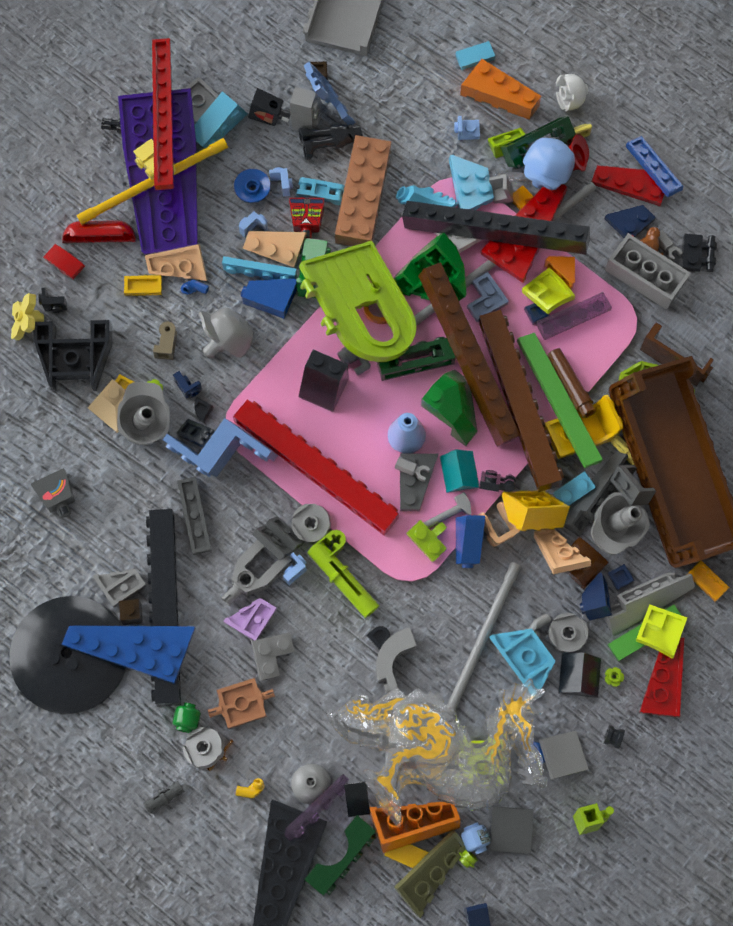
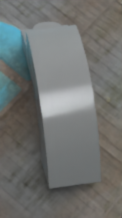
[376,627,416,699]

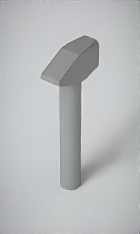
[423,492,471,528]

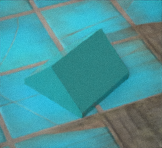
[440,449,479,493]

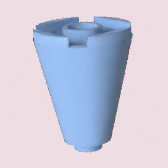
[388,413,426,454]

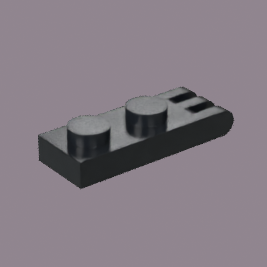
[176,419,215,448]

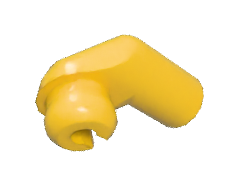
[235,778,265,798]

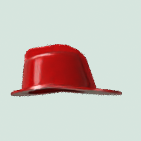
[568,134,589,172]

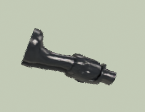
[299,124,363,160]

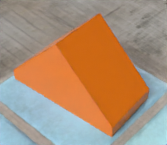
[544,256,575,290]

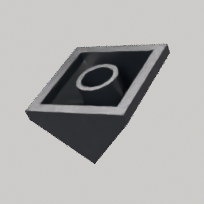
[558,652,601,698]

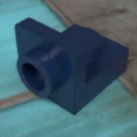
[173,371,202,399]

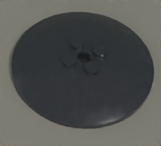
[9,596,127,714]

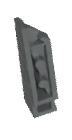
[564,452,628,537]

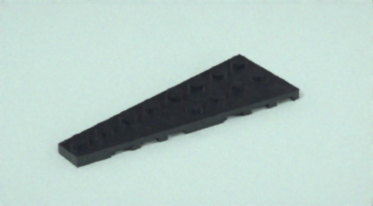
[253,799,328,926]

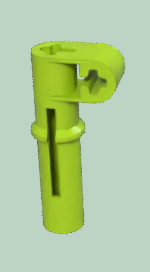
[307,530,380,619]

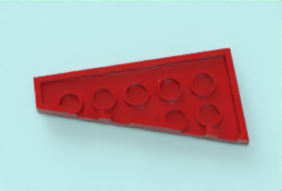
[481,184,567,284]

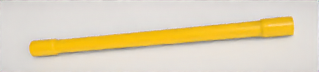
[76,138,229,225]

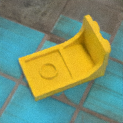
[543,395,623,459]

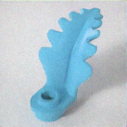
[396,185,457,207]

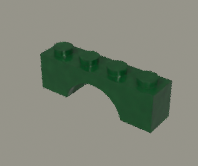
[304,815,377,897]

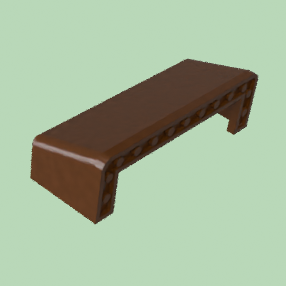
[609,356,733,568]

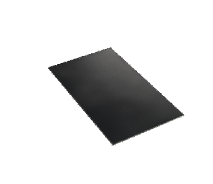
[344,781,370,817]

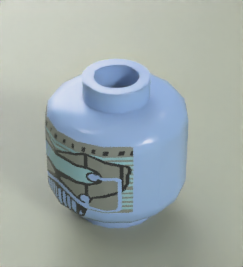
[461,822,491,855]

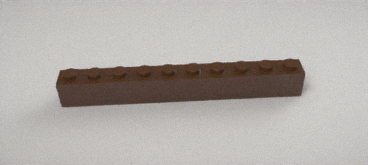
[419,262,520,447]
[479,310,564,493]

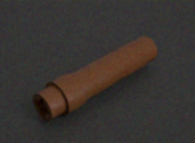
[547,348,596,418]

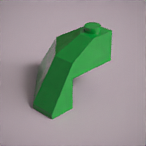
[394,232,467,301]
[421,369,478,446]

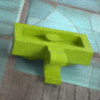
[406,520,447,562]

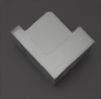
[489,174,513,204]

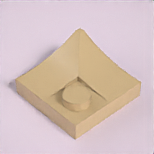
[88,379,125,433]

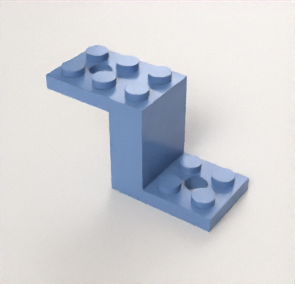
[163,418,278,477]

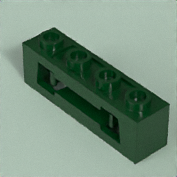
[500,116,576,169]
[377,337,455,381]

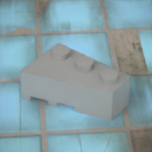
[290,87,323,130]

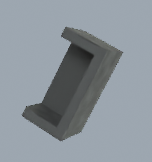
[610,465,656,506]

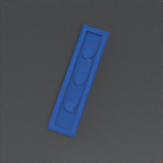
[626,136,684,197]

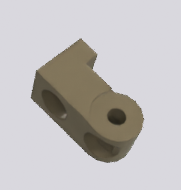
[153,321,177,360]

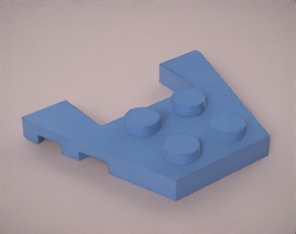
[304,62,356,125]

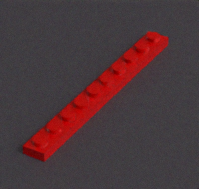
[152,38,174,190]

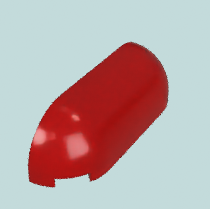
[62,220,136,243]

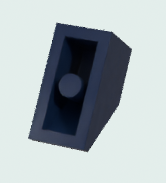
[580,573,612,621]
[464,903,491,926]

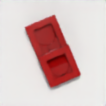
[43,244,85,280]

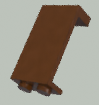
[640,322,714,387]

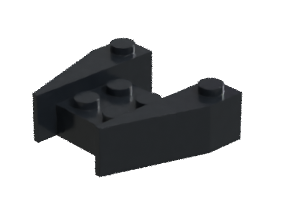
[33,320,113,392]

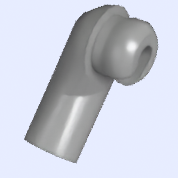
[529,614,551,637]

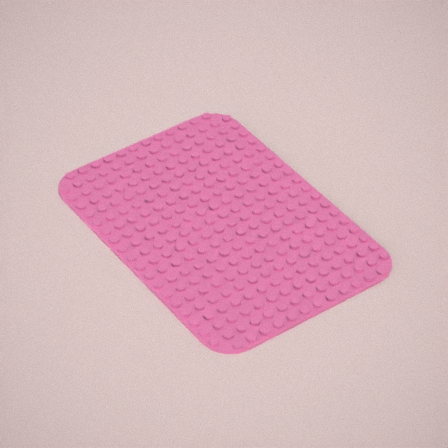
[226,177,637,582]

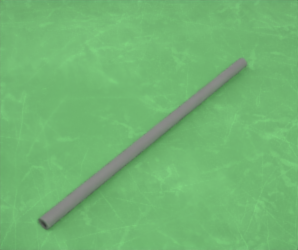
[414,182,596,326]

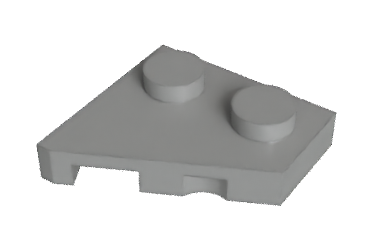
[93,569,147,608]

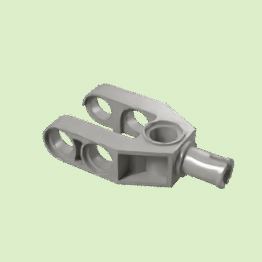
[221,540,293,606]

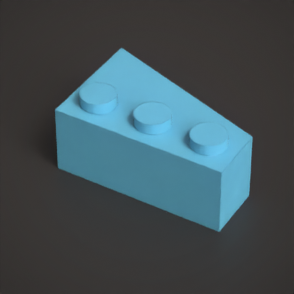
[195,91,248,148]

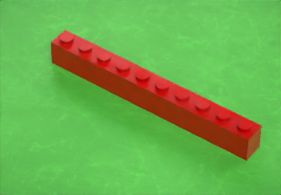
[233,399,399,536]

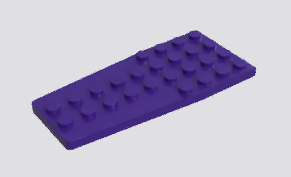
[118,88,198,255]

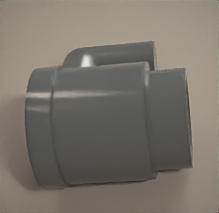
[337,347,371,376]

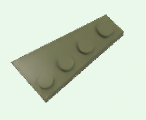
[394,830,465,918]

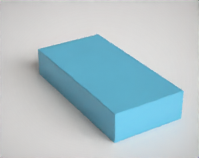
[456,41,495,70]

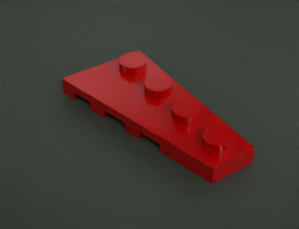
[591,165,664,206]
[639,637,684,718]

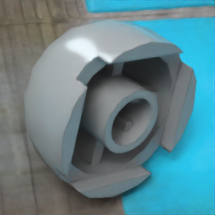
[291,764,331,805]

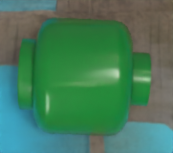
[172,702,201,733]

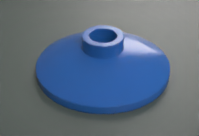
[234,169,271,203]

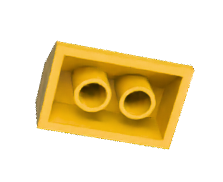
[502,491,570,531]

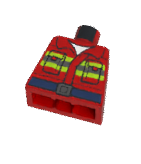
[289,198,325,239]

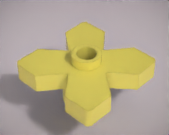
[11,293,44,340]

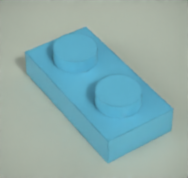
[553,471,596,506]

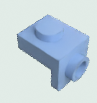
[269,167,293,197]
[239,211,268,238]

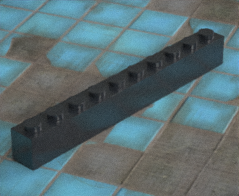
[402,201,590,255]
[146,509,181,707]

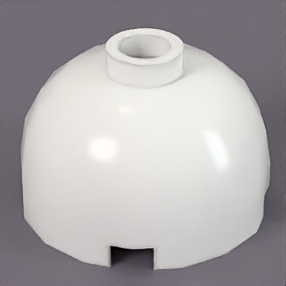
[556,74,588,111]

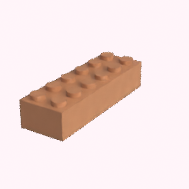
[335,135,391,246]

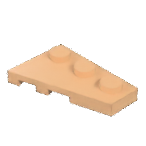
[243,231,307,267]
[145,244,208,281]

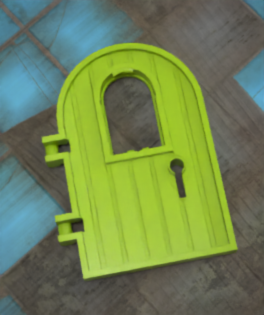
[299,241,416,362]

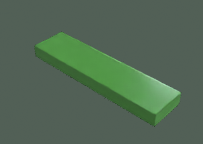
[608,605,682,662]

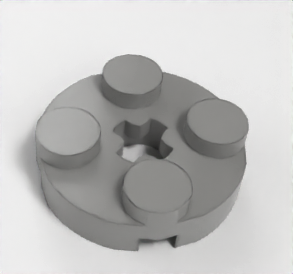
[292,504,331,542]
[548,613,588,653]
[183,727,224,769]

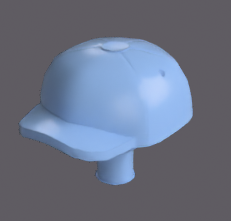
[523,138,575,190]

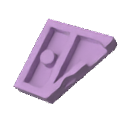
[223,598,277,641]

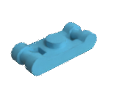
[296,177,345,205]

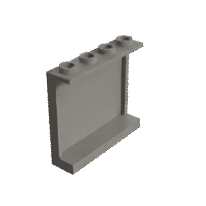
[303,0,384,56]

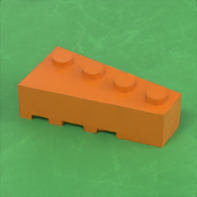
[460,59,541,120]
[369,801,460,853]

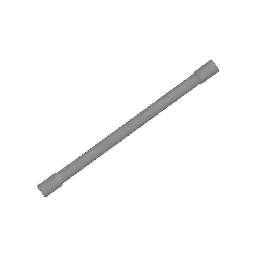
[439,562,521,726]

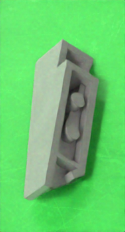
[604,572,695,636]

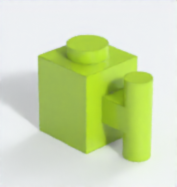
[573,803,614,835]

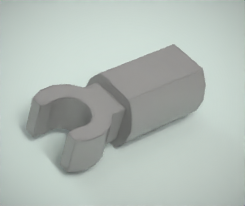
[658,230,682,261]
[395,456,430,482]

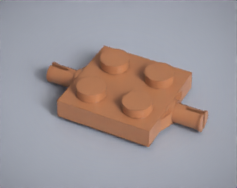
[208,678,275,729]

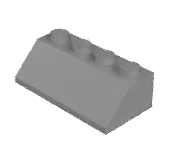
[605,233,691,310]

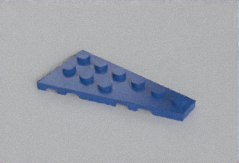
[62,626,196,684]

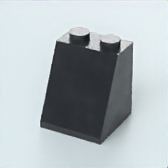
[298,349,349,412]

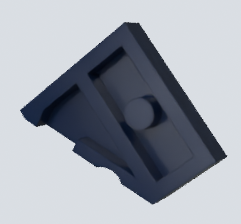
[604,205,656,238]

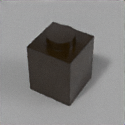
[119,599,143,625]

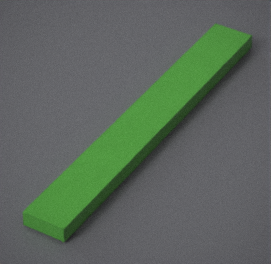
[517,333,603,468]

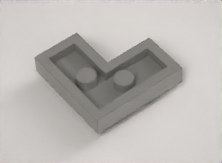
[251,632,294,680]

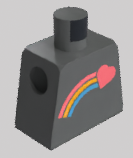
[31,468,75,518]

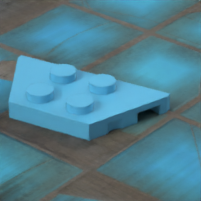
[449,155,494,210]
[489,628,556,699]

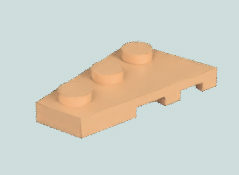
[534,528,591,574]

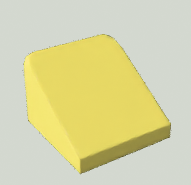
[572,124,592,139]

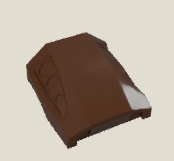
[565,537,609,589]

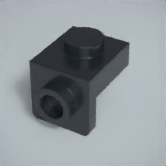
[38,288,67,313]

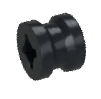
[603,725,625,749]

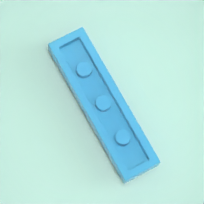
[222,256,297,280]

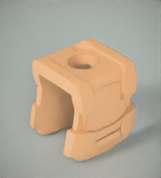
[478,502,520,547]

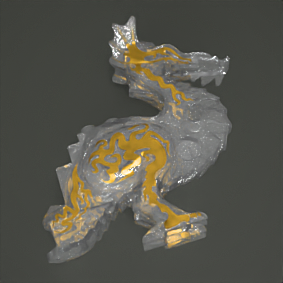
[326,678,548,828]

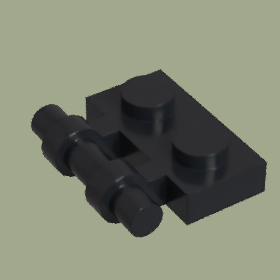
[682,233,717,272]
[479,470,516,492]

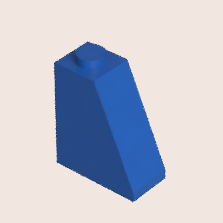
[241,279,297,319]
[456,515,485,568]

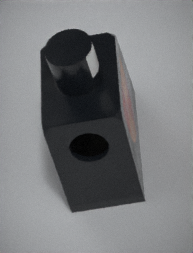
[248,88,291,126]

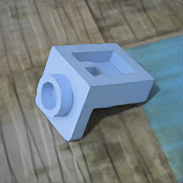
[454,116,480,140]
[283,553,307,586]

